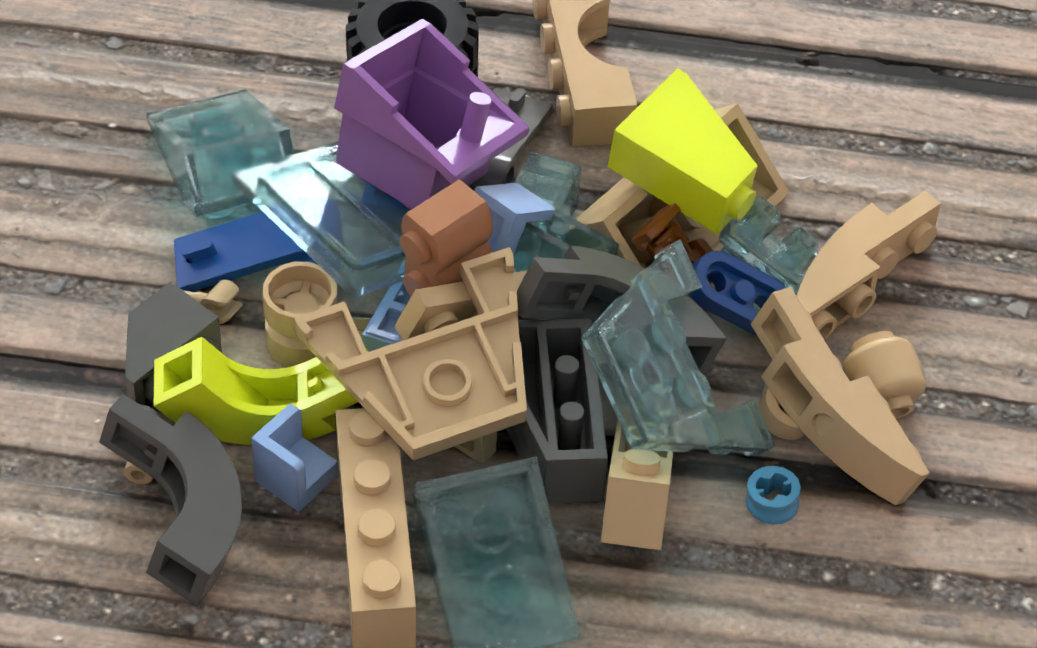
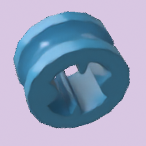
[746,466,801,525]

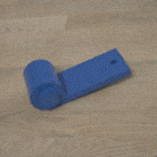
[174,197,346,292]

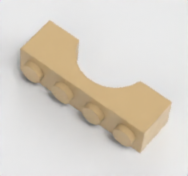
[532,0,637,147]
[335,408,416,648]

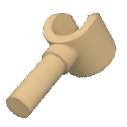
[183,279,243,324]

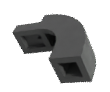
[517,245,727,383]
[99,394,242,606]

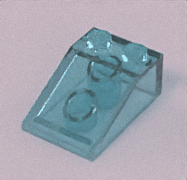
[146,89,301,219]
[412,457,580,648]

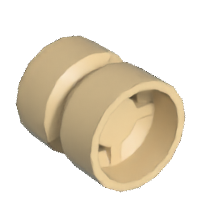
[263,262,338,367]

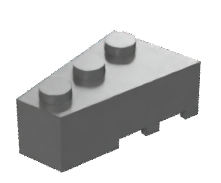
[505,318,608,503]

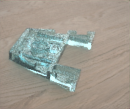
[581,240,776,456]

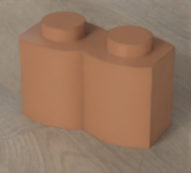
[400,179,493,297]

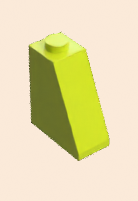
[607,68,757,234]

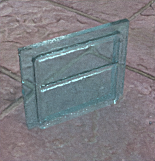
[232,141,412,298]

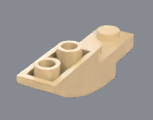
[797,191,941,341]
[751,287,930,505]

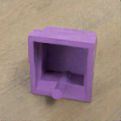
[334,19,530,209]

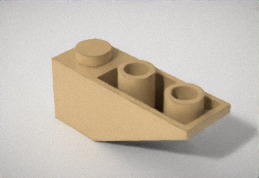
[600,400,677,550]

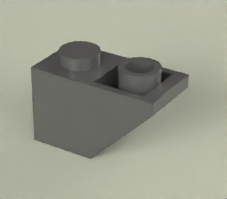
[125,281,222,409]

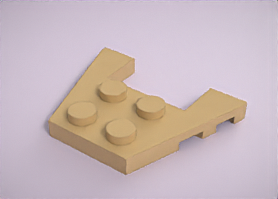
[294,247,527,461]

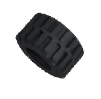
[346,0,479,77]

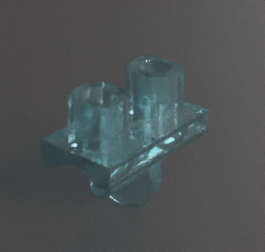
[719,195,818,296]

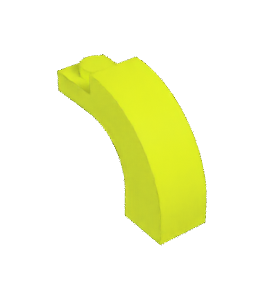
[154,337,368,445]

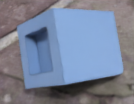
[474,183,555,255]
[251,404,339,512]

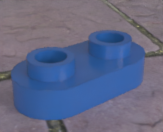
[686,251,786,336]

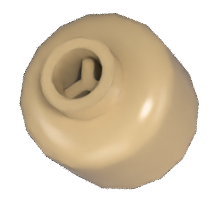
[843,331,927,419]

